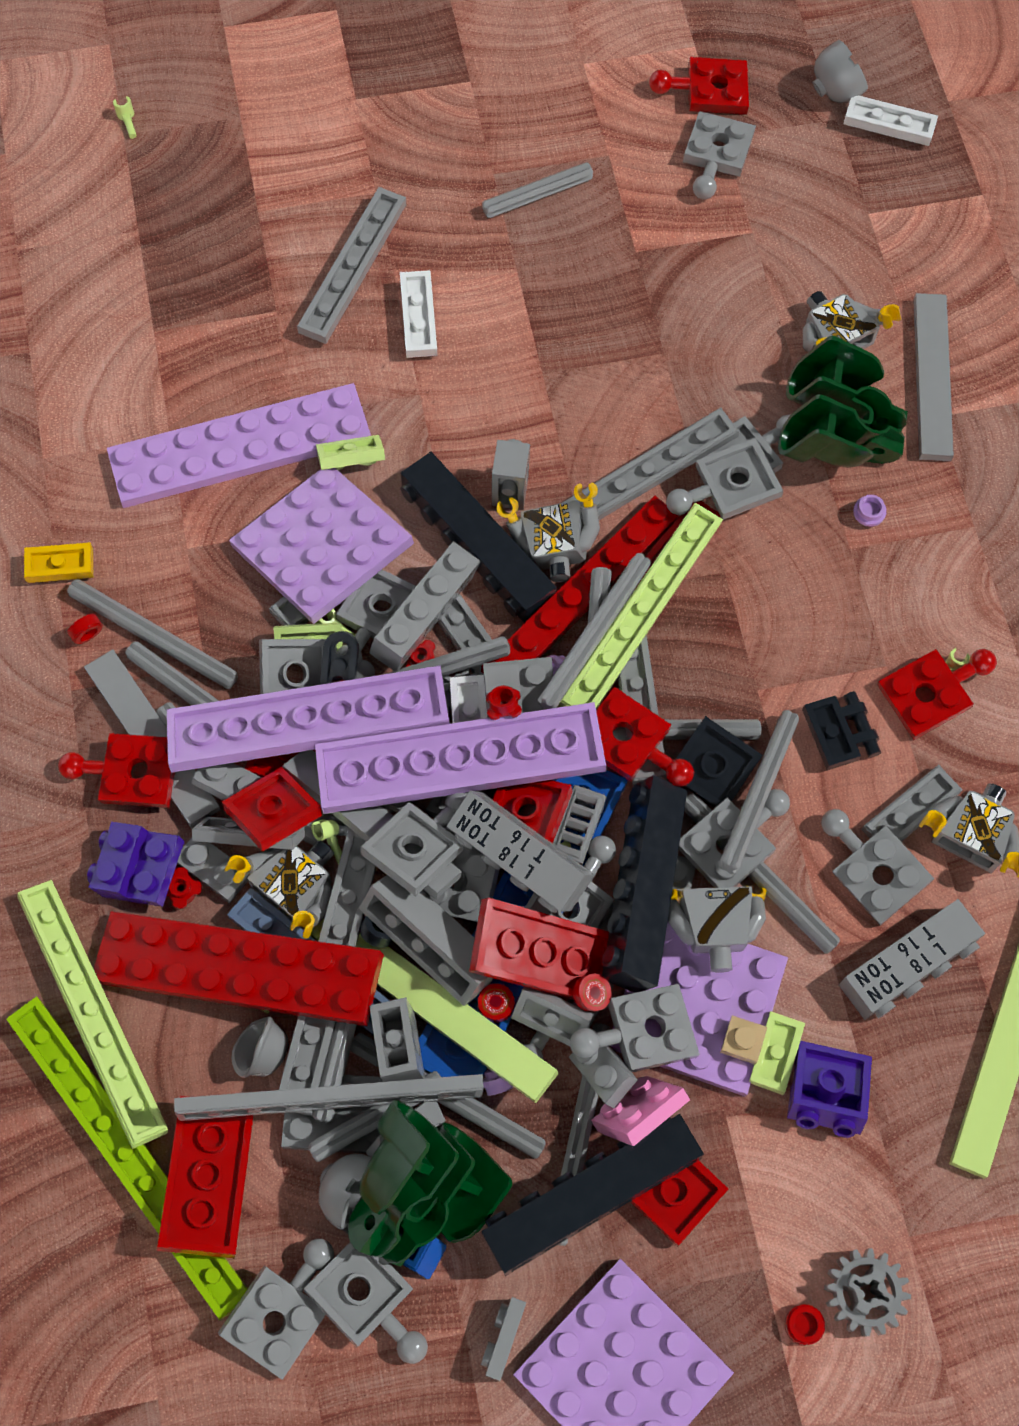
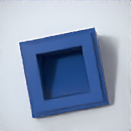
[402,1238,447,1279]

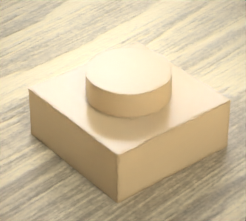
[720,1015,767,1064]

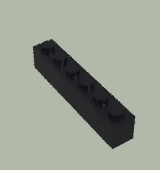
[400,451,557,623]
[602,775,687,993]
[481,1114,704,1276]

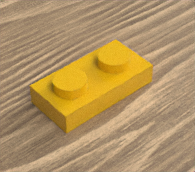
[24,542,94,583]

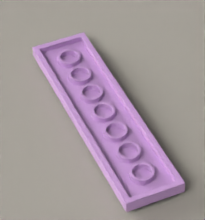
[107,383,371,508]
[167,666,450,773]
[315,702,606,814]

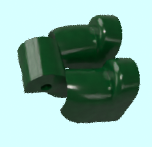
[778,336,908,468]
[348,1100,513,1267]

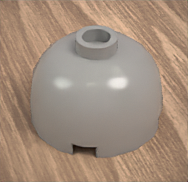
[813,40,868,103]
[319,1154,371,1234]

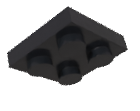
[676,716,763,808]

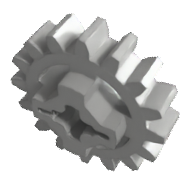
[824,1248,911,1337]

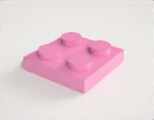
[591,1076,690,1146]

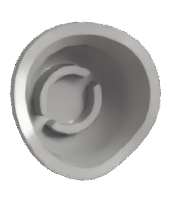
[231,1016,289,1078]

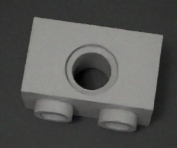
[492,439,530,510]
[370,997,425,1082]

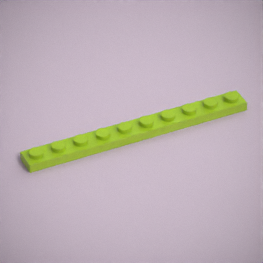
[6,996,248,1321]

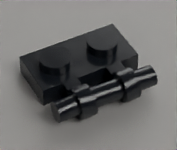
[802,691,881,770]

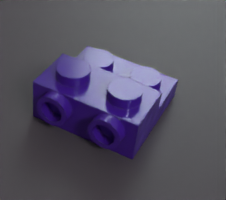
[87,822,184,907]
[787,1041,872,1138]

